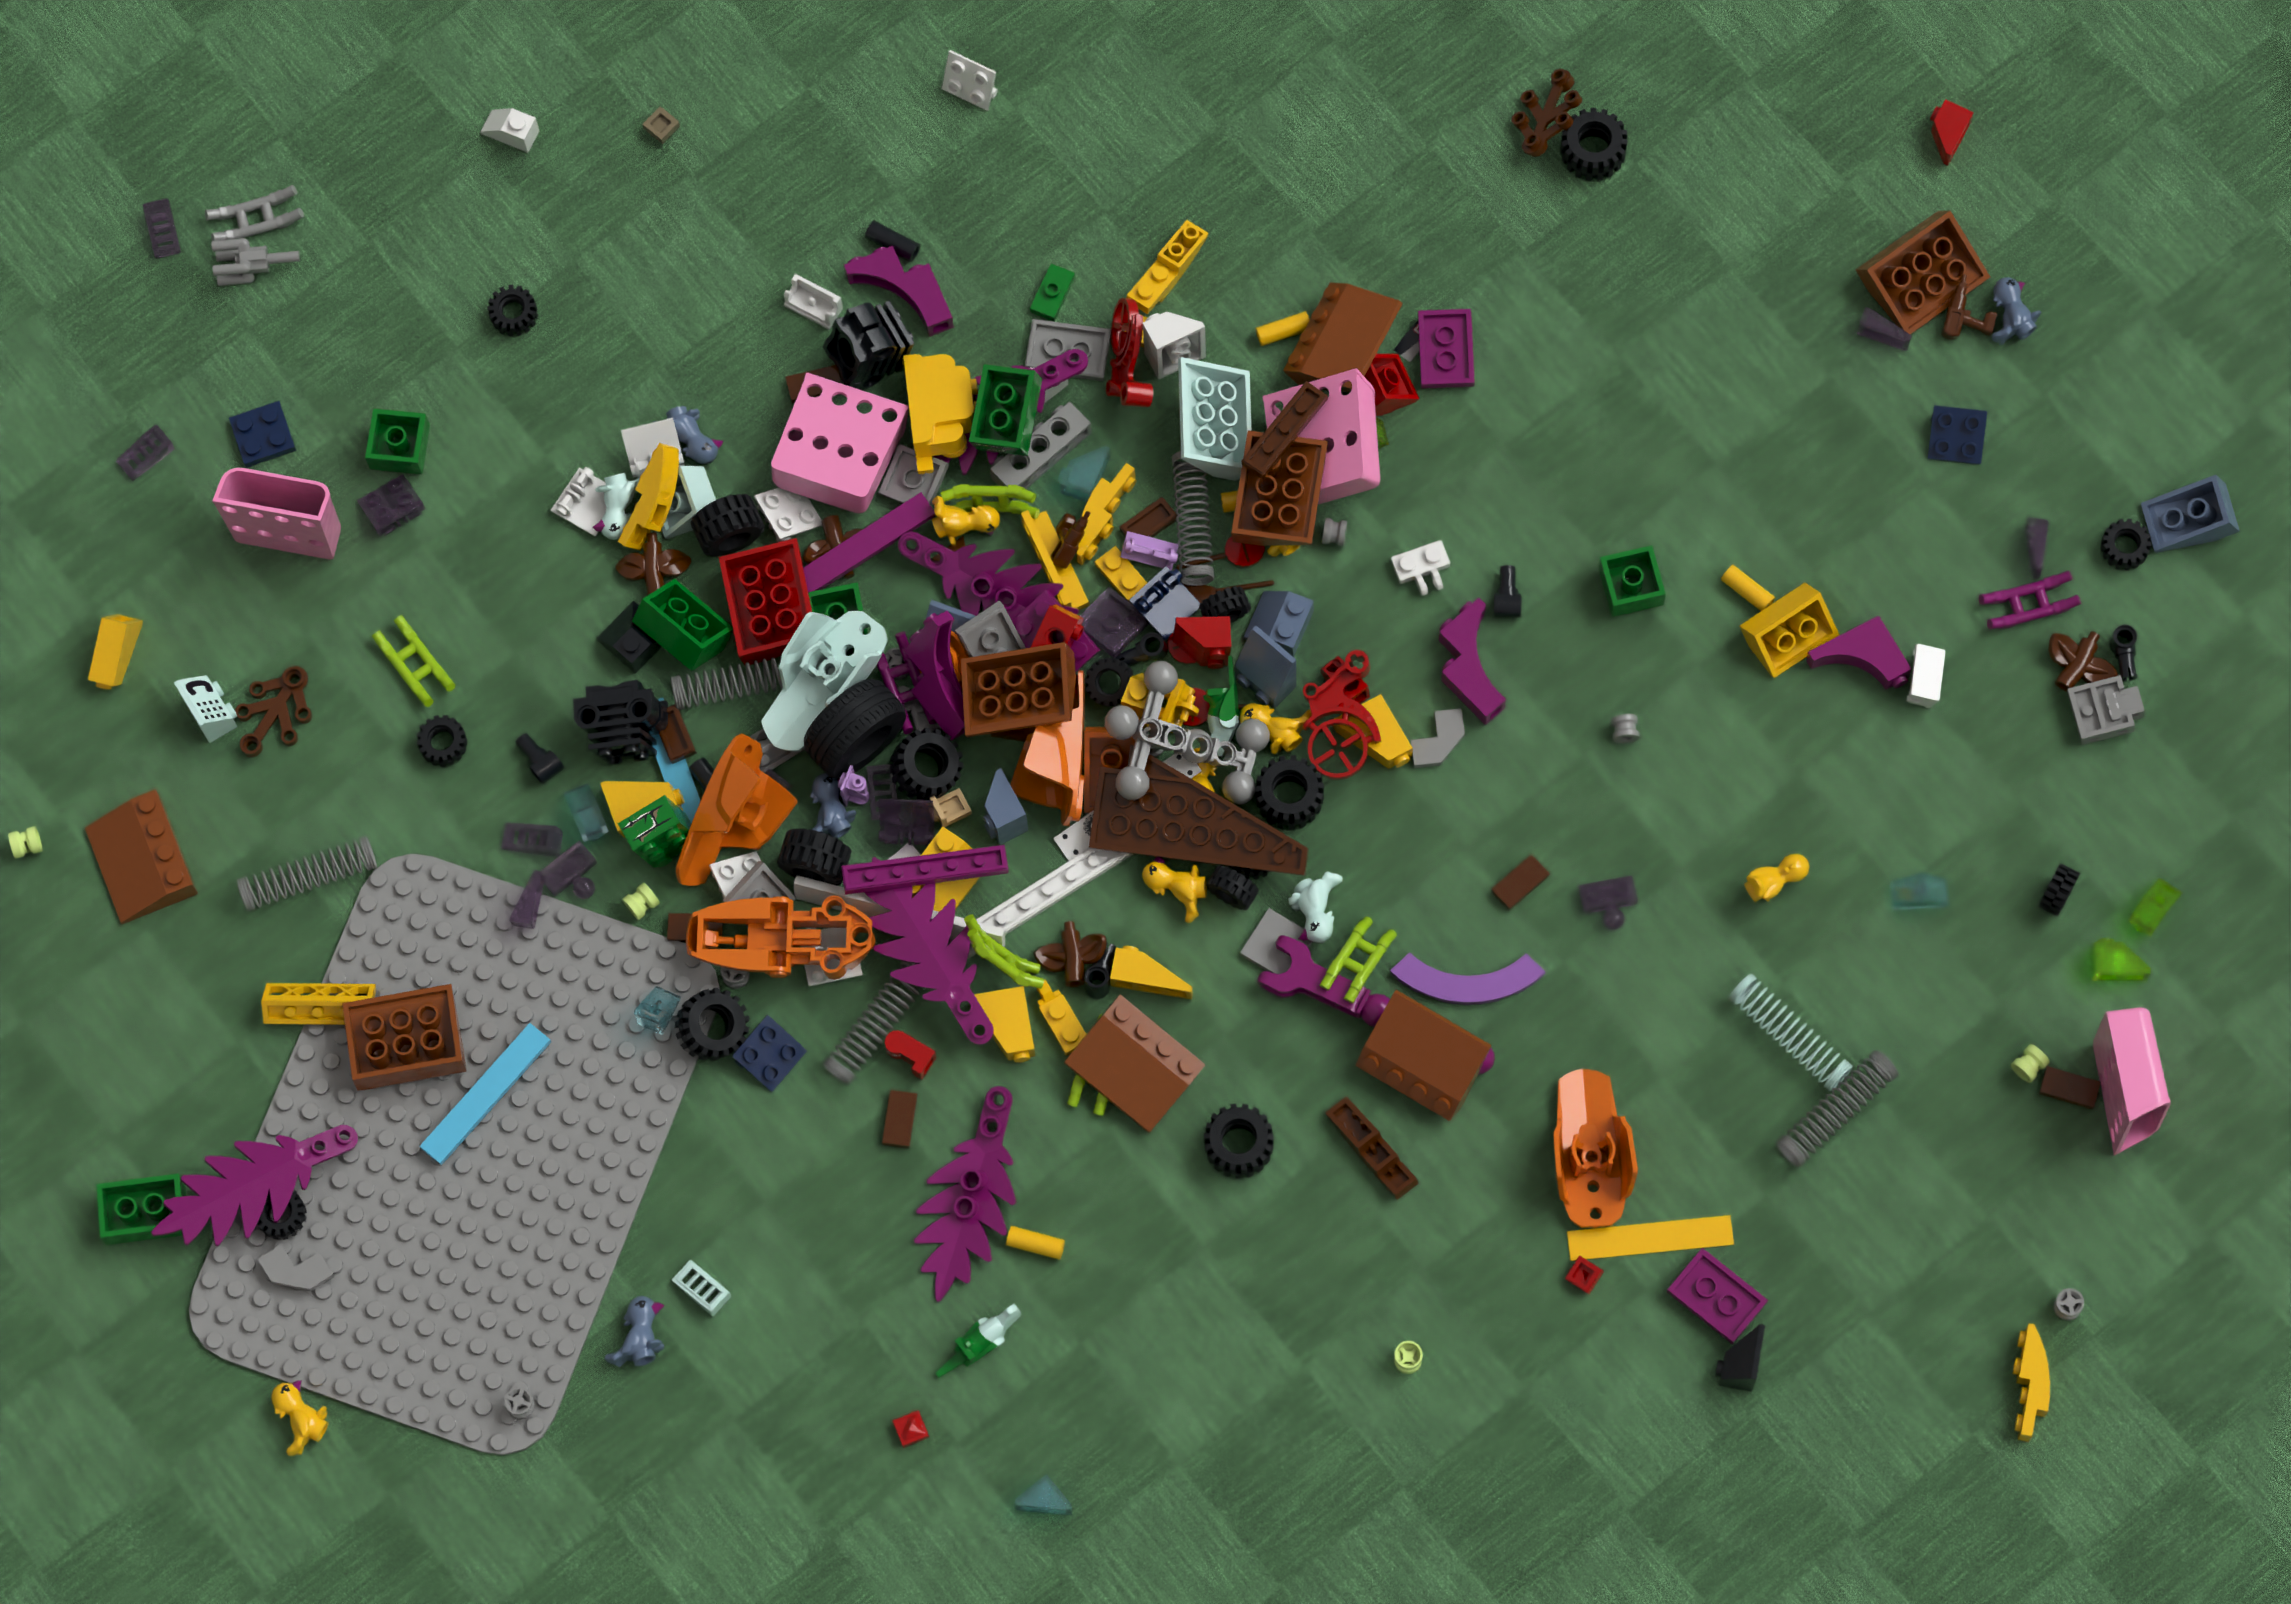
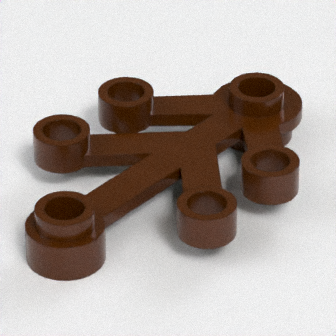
[1511,69,1582,157]
[235,666,312,757]

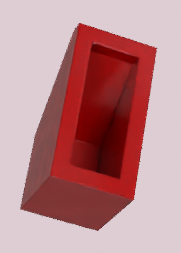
[1930,99,1974,166]

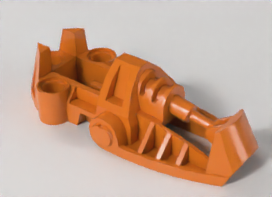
[686,896,876,980]

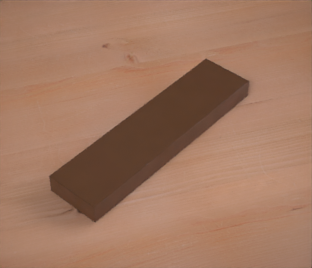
[1241,381,1328,479]

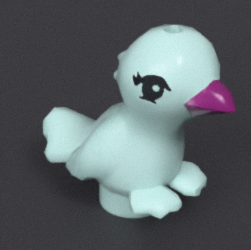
[592,473,640,540]
[1288,872,1343,943]

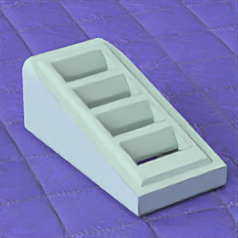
[672,1260,732,1317]

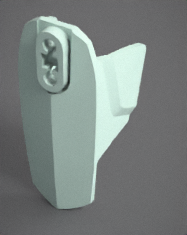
[761,611,888,752]

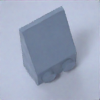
[2141,474,2240,553]
[1234,626,1296,709]

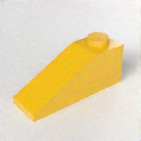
[1110,946,1193,1000]

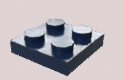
[229,401,296,468]

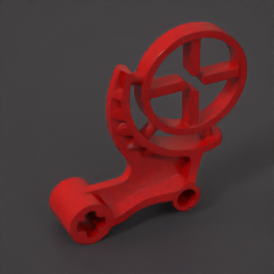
[1106,298,1153,407]
[1302,650,1381,780]

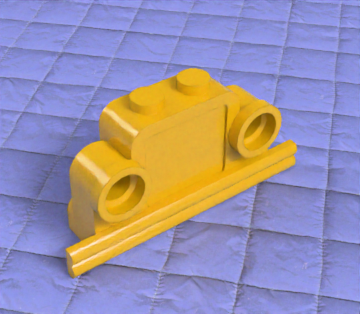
[903,354,978,474]

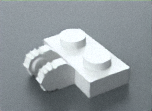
[1391,540,1451,596]

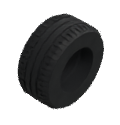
[804,679,906,779]

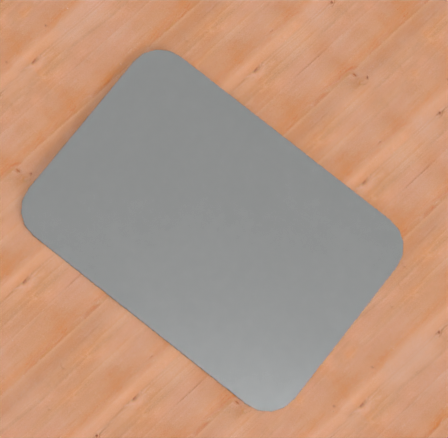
[189,853,721,1456]

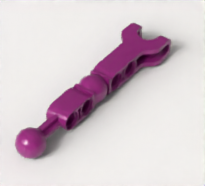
[1256,935,1495,1075]

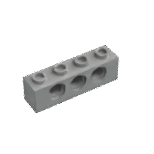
[990,401,1092,500]

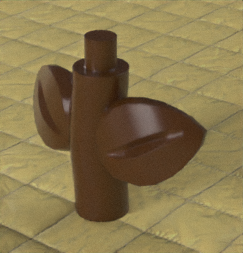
[803,515,863,579]
[616,533,691,596]
[2048,631,2118,692]
[1033,921,1106,988]

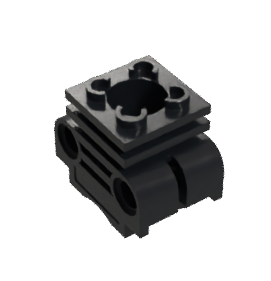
[823,301,915,390]
[573,680,668,765]

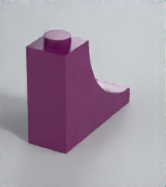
[1806,615,1912,690]

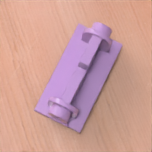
[1120,531,1178,570]
[838,765,869,807]

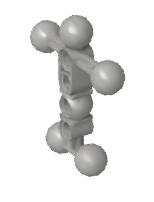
[1105,661,1270,805]

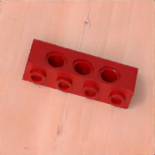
[1030,604,1085,648]

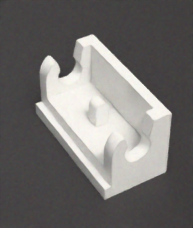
[784,274,843,330]
[1907,644,1945,708]

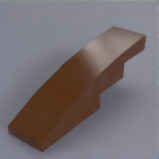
[1325,1096,1419,1200]

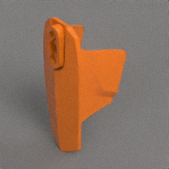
[1010,670,1085,826]
[676,733,798,886]
[1553,1069,1638,1228]

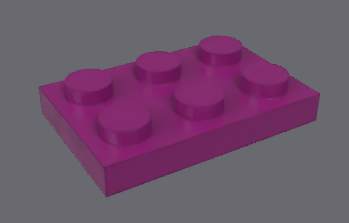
[1418,309,1475,388]
[1012,590,1101,673]
[1667,1248,1768,1345]

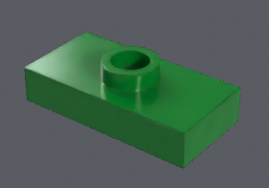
[1030,263,1075,322]

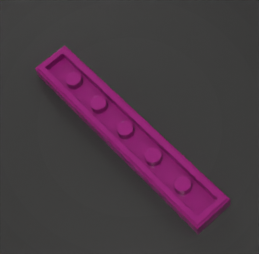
[803,492,936,592]
[841,845,1009,895]

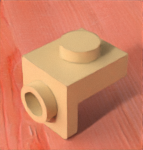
[928,788,972,827]

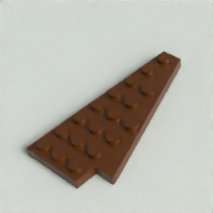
[1089,745,1309,876]

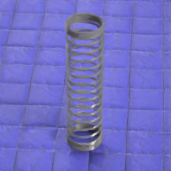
[1172,451,1214,586]
[671,655,783,710]
[237,835,377,912]
[823,961,925,1084]
[1776,1050,1899,1167]

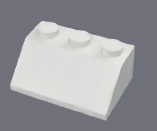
[1143,311,1206,380]

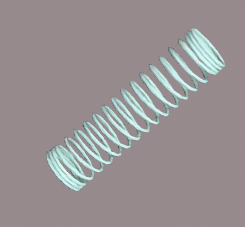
[1729,974,1853,1091]

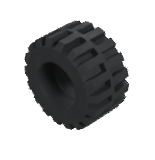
[1560,108,1628,181]
[690,494,765,557]
[889,728,963,802]
[1255,755,1324,830]
[777,828,852,885]
[675,988,750,1061]
[1204,1103,1274,1179]

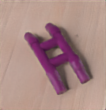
[1978,570,2082,629]
[877,631,937,734]

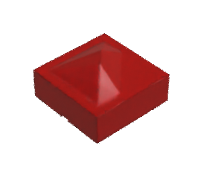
[1565,1255,1604,1295]
[892,1410,929,1448]

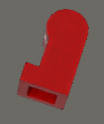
[1320,656,1370,704]
[885,1030,937,1080]

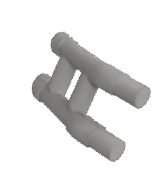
[205,185,304,241]

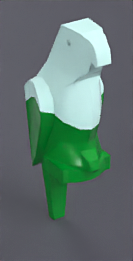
[1203,655,1240,757]
[935,1303,1022,1378]

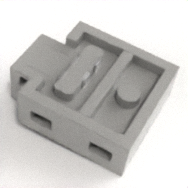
[2067,675,2145,745]

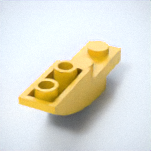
[1126,220,1209,315]
[618,443,679,551]
[1076,463,1137,566]
[2013,1323,2050,1442]

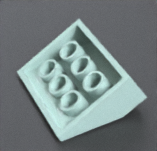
[1178,357,1252,481]

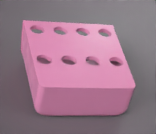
[1262,368,1380,505]
[771,372,909,514]
[212,468,341,560]
[2093,1007,2171,1156]

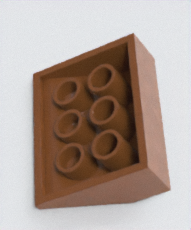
[1855,210,1990,336]
[1283,282,1403,392]
[1231,430,1328,546]
[961,642,1076,737]
[85,789,198,924]
[342,984,467,1091]
[1355,990,1492,1121]
[1064,995,1205,1133]

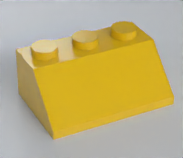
[1739,582,1840,678]
[912,827,980,912]

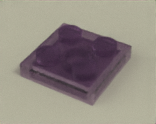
[1080,587,1149,658]

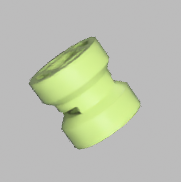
[8,826,43,859]
[622,882,660,920]
[2011,1044,2050,1083]
[1394,1341,1423,1374]

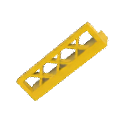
[1021,510,1089,610]
[261,983,376,1025]

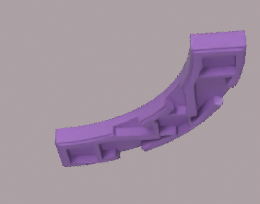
[1390,952,1546,1005]

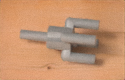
[211,238,300,286]

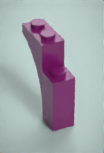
[844,246,954,337]
[1439,598,1506,726]
[904,610,965,740]

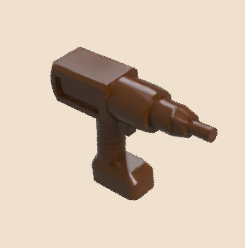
[1941,274,1997,340]
[1051,511,1091,569]

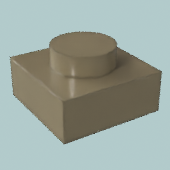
[642,106,680,144]

